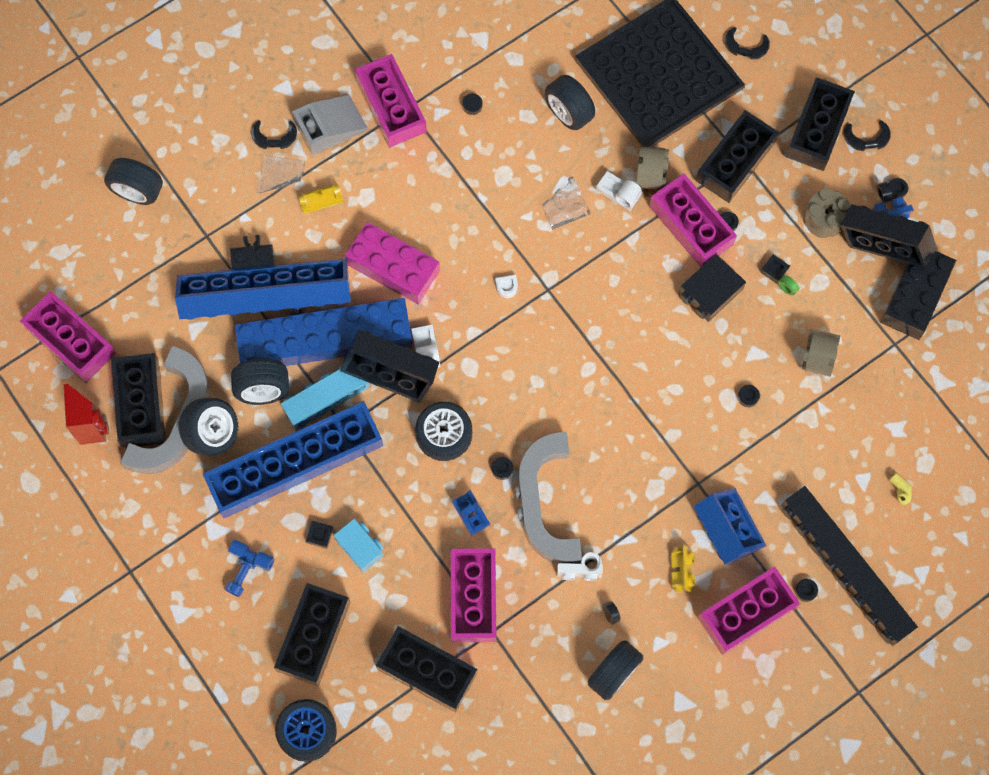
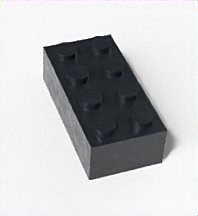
[785,77,855,171]
[695,110,779,203]
[841,204,937,269]
[880,251,957,340]
[340,329,440,403]
[111,353,166,448]
[274,583,351,687]
[376,626,478,713]

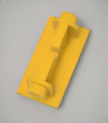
[298,184,344,214]
[671,545,695,593]

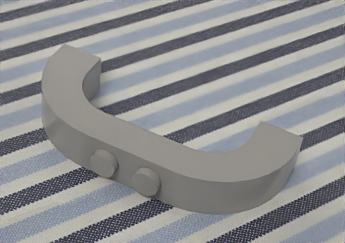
[120,346,210,474]
[515,432,582,564]

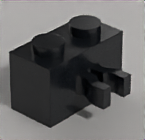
[230,235,276,270]

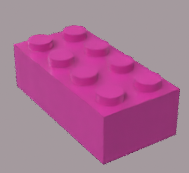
[354,54,427,148]
[649,174,737,267]
[345,222,440,305]
[20,291,116,384]
[451,548,496,642]
[698,566,800,656]

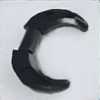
[725,27,770,59]
[251,120,297,149]
[845,120,891,151]

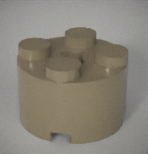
[636,146,669,190]
[804,188,850,238]
[802,329,841,377]

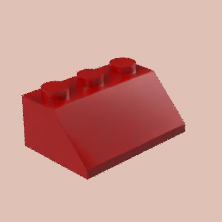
[63,384,109,445]

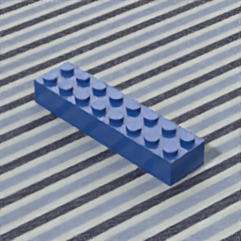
[175,258,351,320]
[235,298,412,366]
[203,401,383,519]

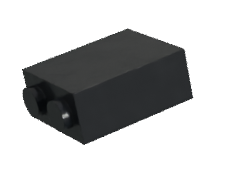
[678,254,746,322]

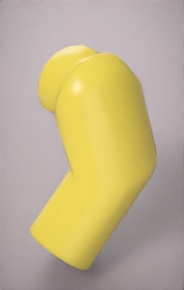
[890,473,912,505]

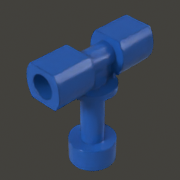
[224,539,275,597]

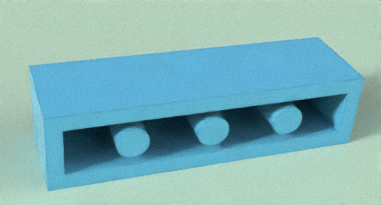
[281,365,370,431]

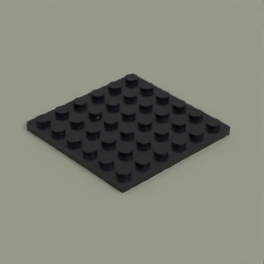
[575,0,745,147]

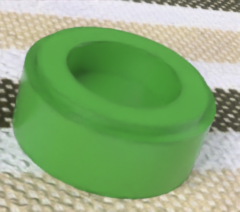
[778,275,799,296]

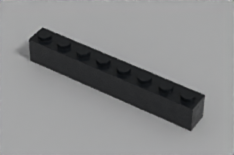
[781,486,918,646]

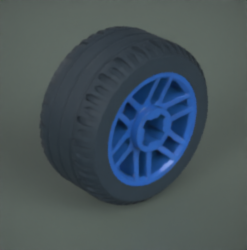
[275,699,337,762]

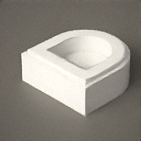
[495,274,518,298]

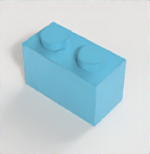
[334,519,384,573]

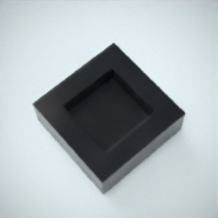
[760,254,790,284]
[306,521,334,549]

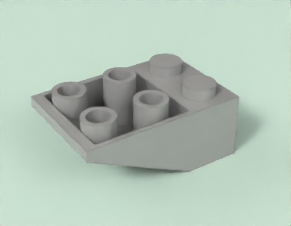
[292,95,368,156]

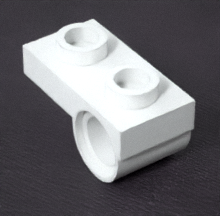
[596,171,642,211]
[411,325,440,367]
[557,552,603,581]

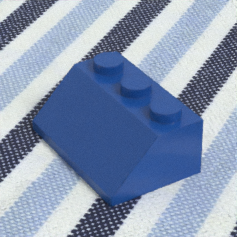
[694,488,767,565]

